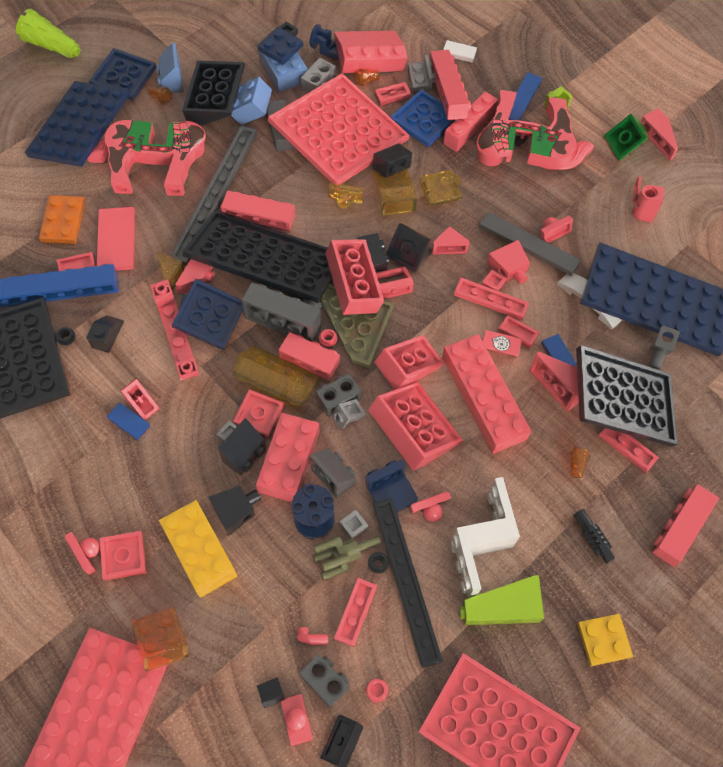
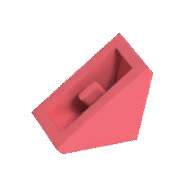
[432,226,470,255]
[120,378,160,420]

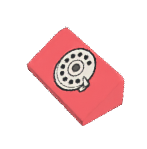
[483,330,522,357]

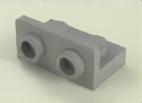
[408,55,435,92]

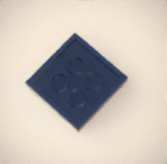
[89,48,157,101]
[172,279,243,351]

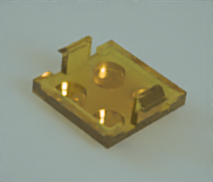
[419,169,463,206]

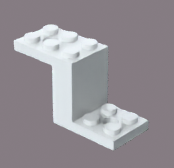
[450,477,520,599]

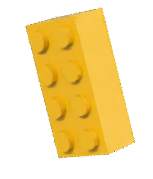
[159,500,238,598]

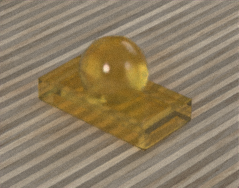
[329,183,364,208]

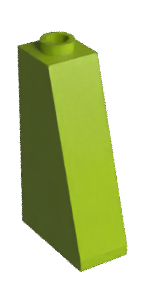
[459,575,544,626]

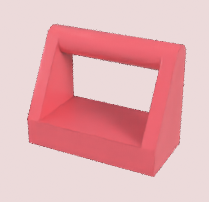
[376,266,414,299]

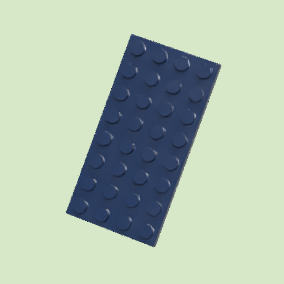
[580,242,723,356]

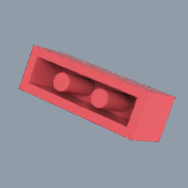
[279,332,340,381]

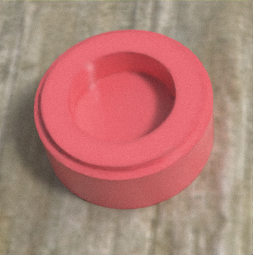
[366,679,388,703]

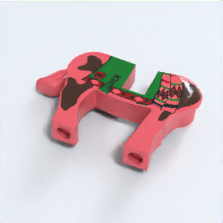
[477,90,594,170]
[87,120,206,196]

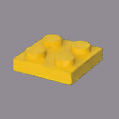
[577,614,633,667]

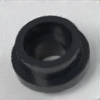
[56,327,76,346]
[368,552,389,574]

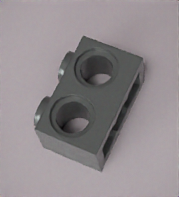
[316,373,361,417]
[299,654,350,709]

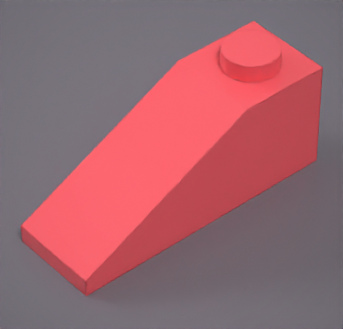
[641,108,678,160]

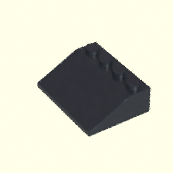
[182,61,245,125]

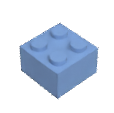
[231,77,272,125]

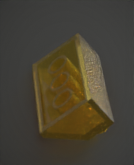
[232,346,320,407]

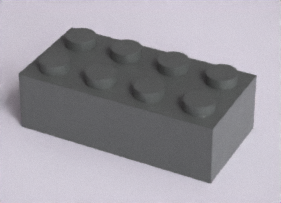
[242,282,321,342]

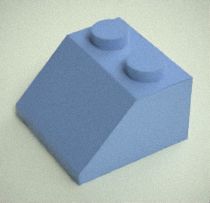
[156,43,183,93]

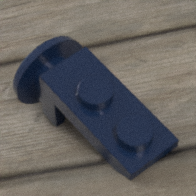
[309,24,339,60]

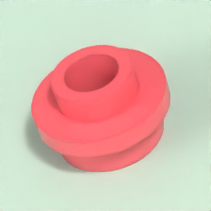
[319,329,338,347]

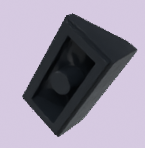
[320,714,363,767]

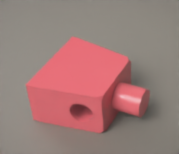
[487,240,530,285]

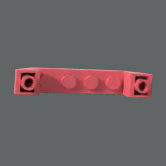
[150,280,200,381]

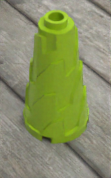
[16,9,81,58]

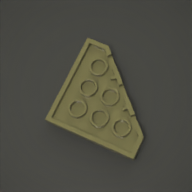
[320,283,394,369]

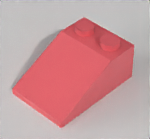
[374,335,445,390]
[529,352,579,412]

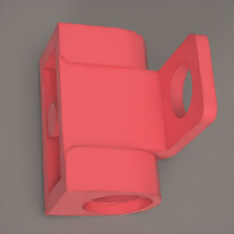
[632,176,664,222]

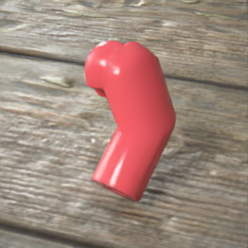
[296,627,328,645]

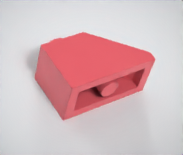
[175,259,215,295]

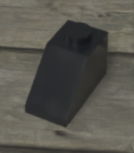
[86,315,124,353]

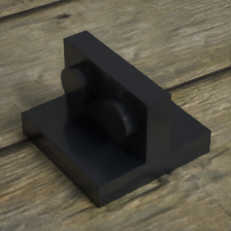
[386,223,432,272]

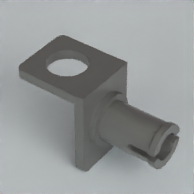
[648,325,680,370]

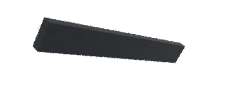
[373,498,443,668]

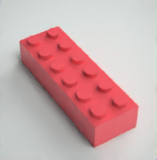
[442,334,531,454]

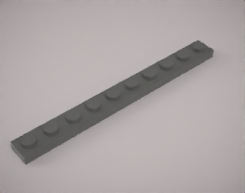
[170,126,257,266]

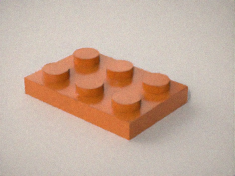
[39,195,86,244]

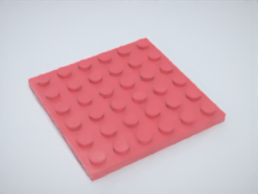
[268,73,410,187]

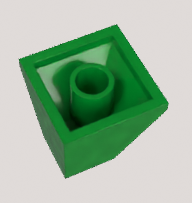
[604,113,648,161]

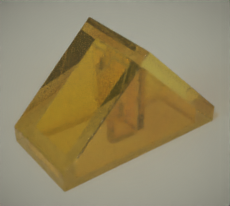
[157,252,184,290]

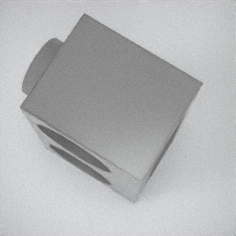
[301,58,336,93]

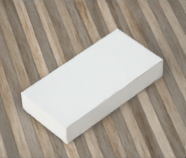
[443,40,477,63]

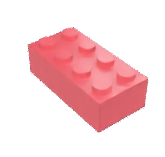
[325,240,384,315]
[256,413,320,502]

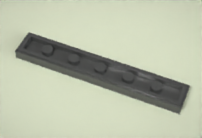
[479,212,581,276]

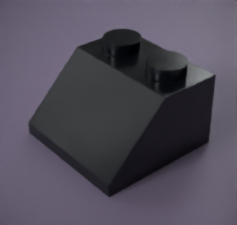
[218,418,266,476]

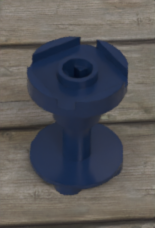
[292,484,334,539]

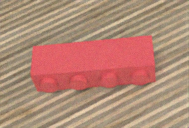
[443,91,498,152]
[221,190,296,232]
[652,484,719,567]

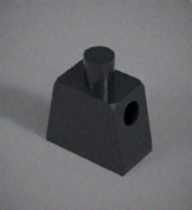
[208,486,261,535]

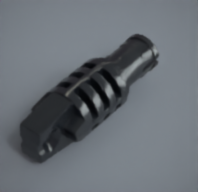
[573,509,615,564]

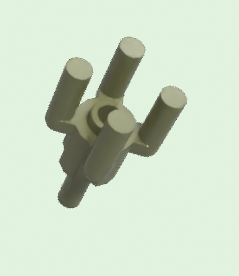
[312,536,381,581]

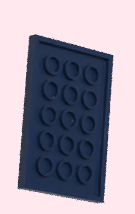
[25,81,131,167]

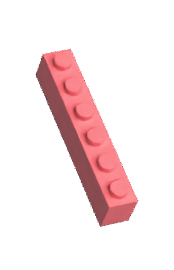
[430,50,471,120]

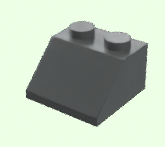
[310,448,356,498]

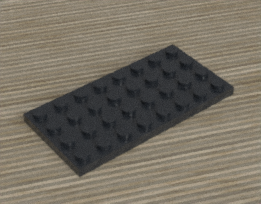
[183,210,333,304]

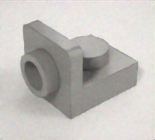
[332,399,366,430]

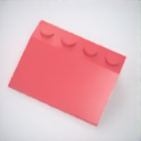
[334,31,408,73]
[368,382,464,471]

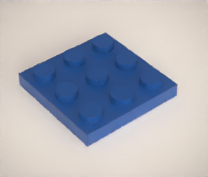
[390,89,456,147]

